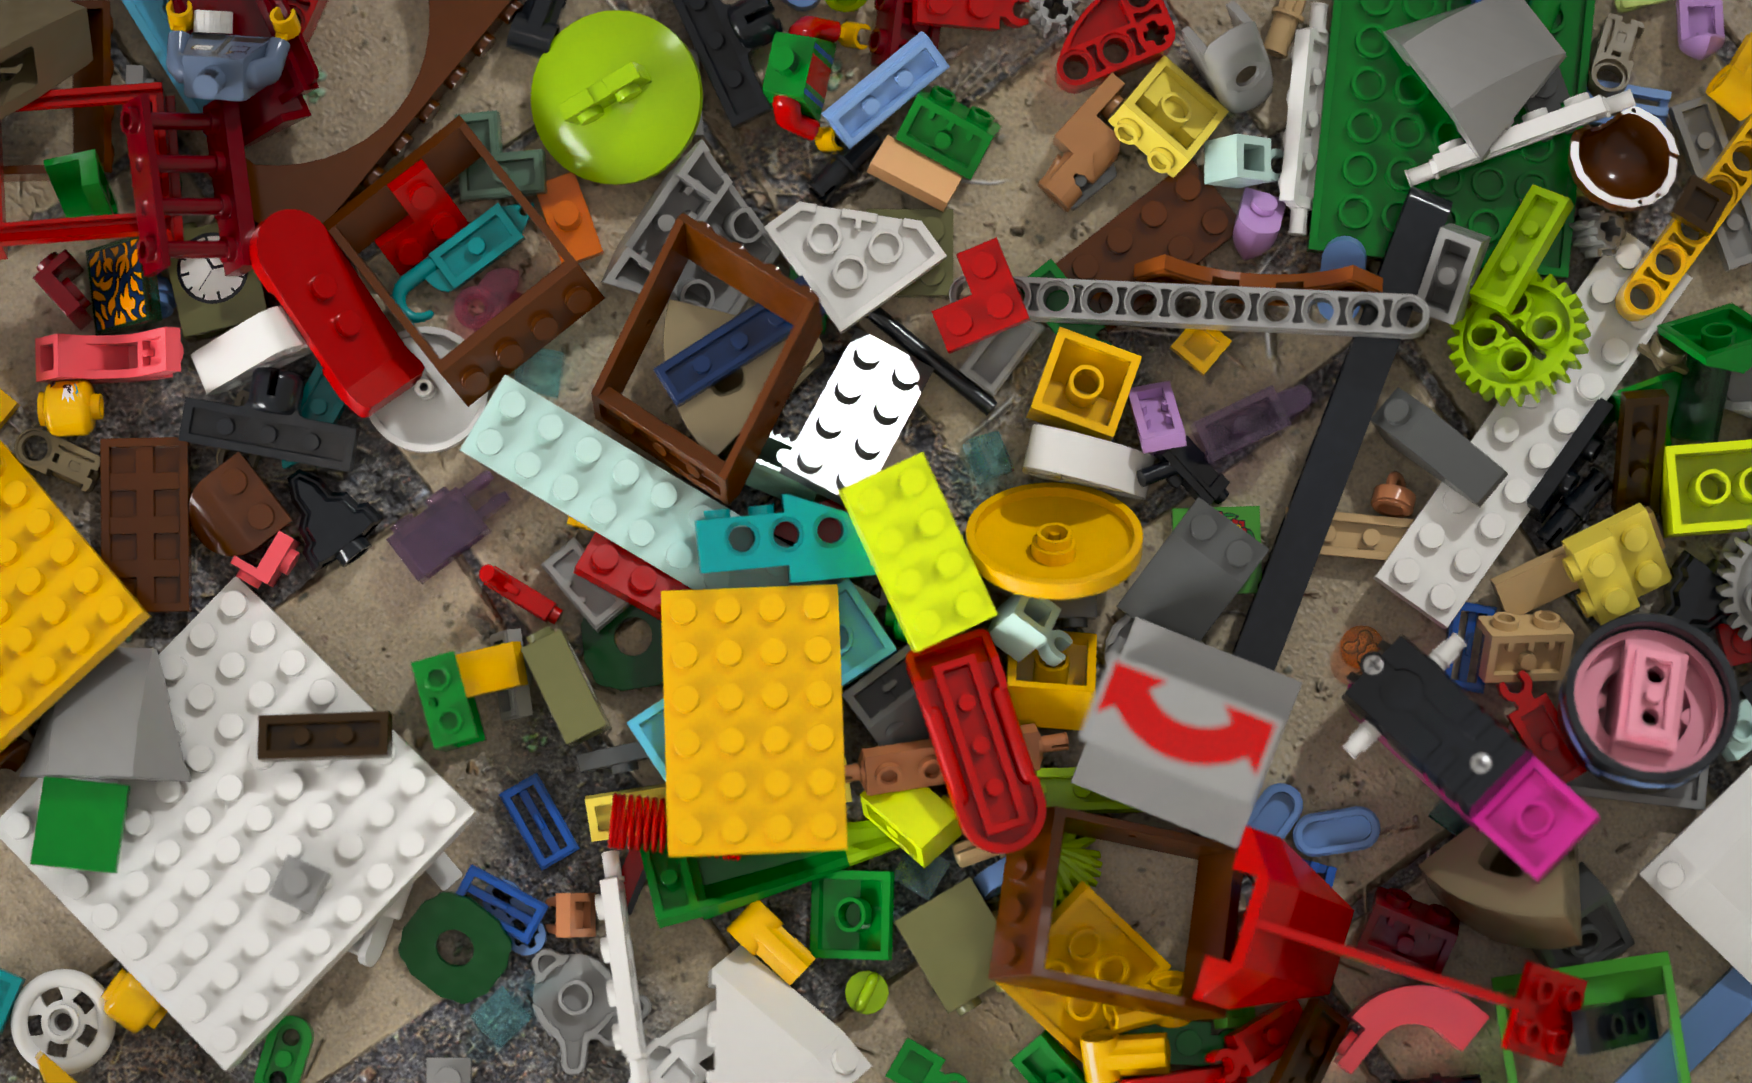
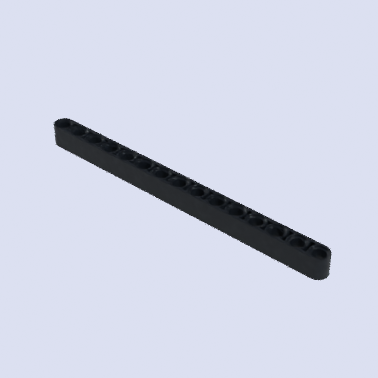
[1232,186,1453,671]

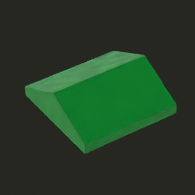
[1657,303,1752,374]
[810,870,894,960]

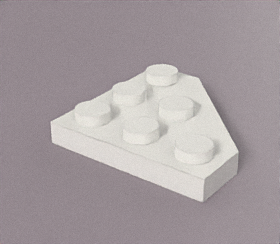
[764,201,947,334]

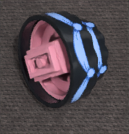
[1557,613,1740,794]

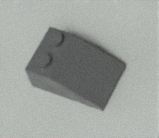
[1116,497,1270,642]

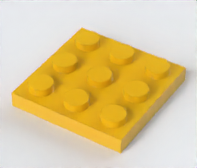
[995,881,1172,1063]

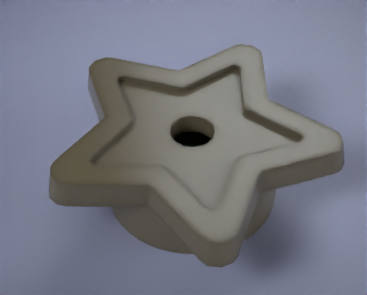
[1637,334,1689,375]

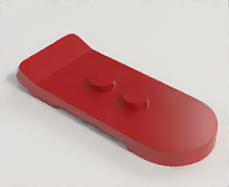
[249,209,425,418]
[906,629,1046,854]

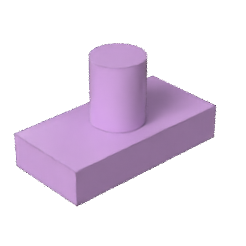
[1128,381,1187,456]

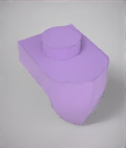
[1676,0,1725,61]
[1233,187,1286,261]

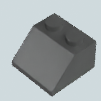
[1532,862,1635,969]

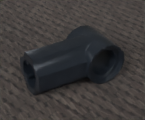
[506,0,567,59]

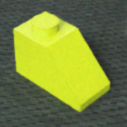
[860,787,962,869]

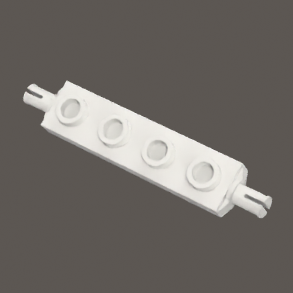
[1278,2,1330,236]
[1404,89,1636,188]
[595,850,650,1083]

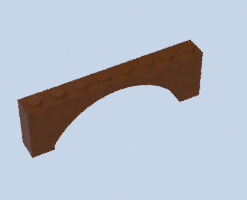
[246,0,524,225]

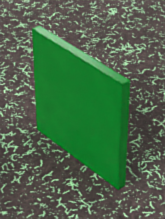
[30,776,131,874]

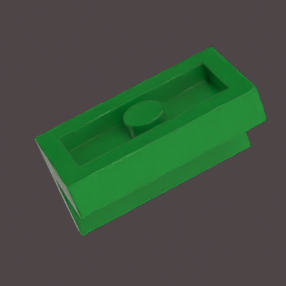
[43,149,119,218]

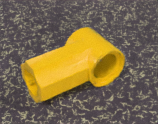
[1705,32,1752,121]
[726,900,816,986]
[1103,970,1191,1034]
[1080,1028,1171,1083]

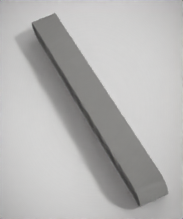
[949,275,1430,339]

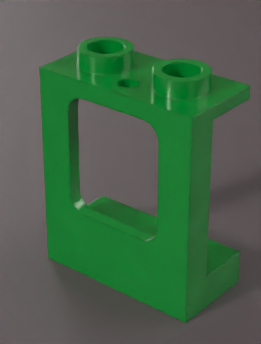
[411,651,487,752]

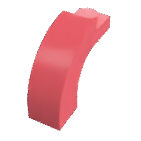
[35,327,184,384]
[1333,984,1490,1075]

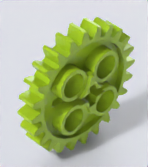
[1447,271,1591,407]

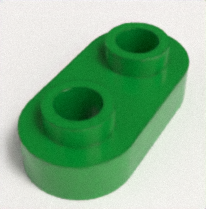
[254,1015,314,1083]

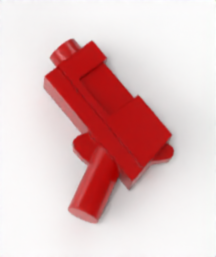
[479,564,564,625]

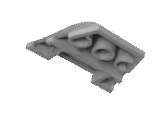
[1383,0,1567,162]
[601,139,780,315]
[19,647,192,782]

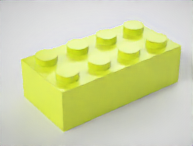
[1660,439,1752,538]
[838,452,998,652]

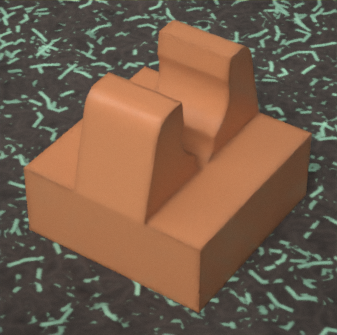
[545,893,596,938]

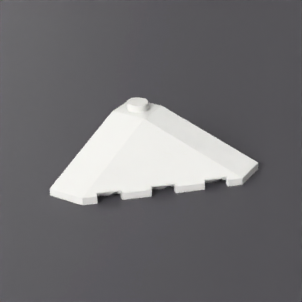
[1639,765,1752,984]
[706,945,872,1083]

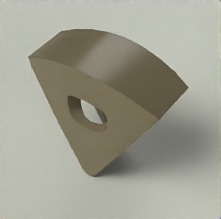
[0,0,93,120]
[663,299,825,461]
[1418,826,1582,949]

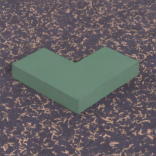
[455,110,547,202]

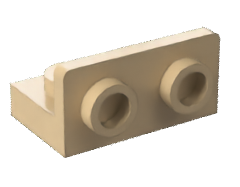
[1477,610,1574,683]

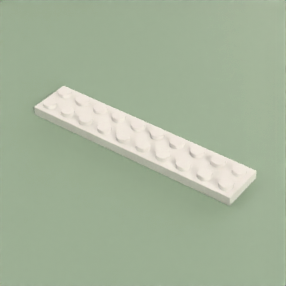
[1373,230,1693,630]

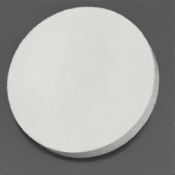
[369,326,490,453]

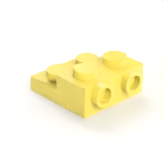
[1108,55,1229,178]
[1561,503,1672,626]

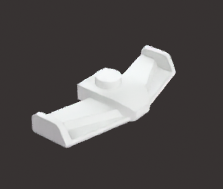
[627,999,716,1083]

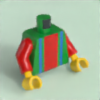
[763,16,871,153]

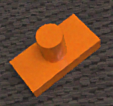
[536,172,604,263]

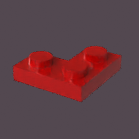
[374,159,469,276]
[931,237,1031,354]

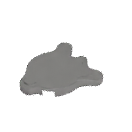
[532,948,652,1076]

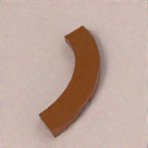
[1133,254,1383,306]

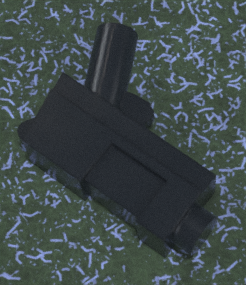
[1136,436,1230,505]

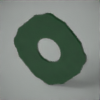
[581,605,663,691]
[398,891,513,1004]

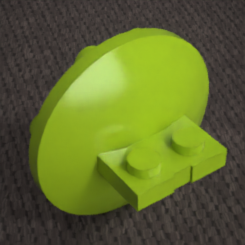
[531,10,703,185]

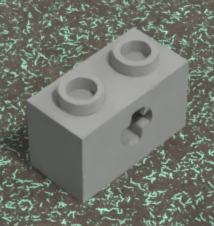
[1412,223,1491,325]

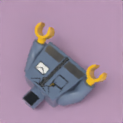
[166,0,301,101]

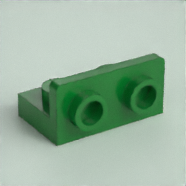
[895,85,1001,180]

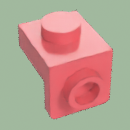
[230,531,300,589]

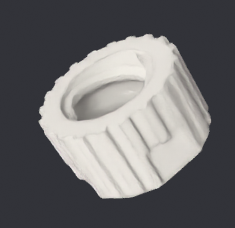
[193,10,233,34]

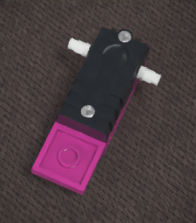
[1341,632,1601,883]

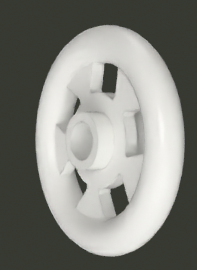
[10,969,116,1075]

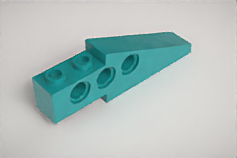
[695,494,876,583]

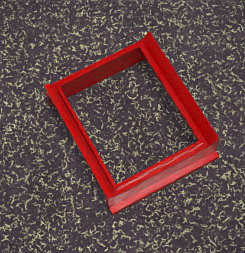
[0,82,184,260]

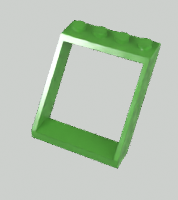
[1491,951,1691,1083]

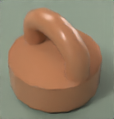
[1370,471,1416,518]

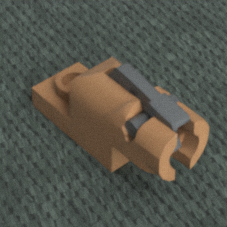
[1038,72,1125,212]

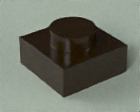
[1668,174,1732,237]

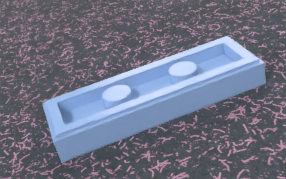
[821,31,950,149]

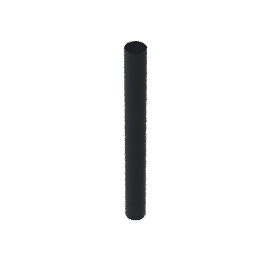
[866,307,998,416]

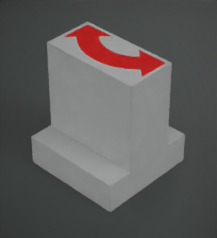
[1071,617,1303,849]

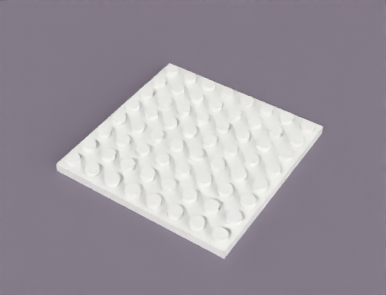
[0,576,479,1073]

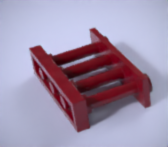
[120,93,255,277]

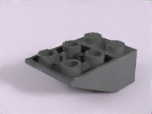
[842,644,944,792]

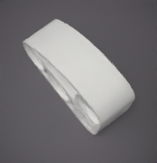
[190,305,312,396]
[1022,424,1155,500]

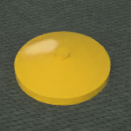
[966,482,1143,599]

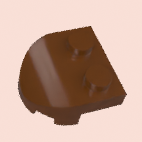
[189,451,294,557]

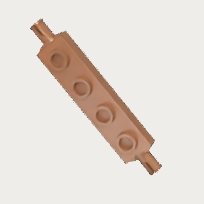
[845,723,1069,796]

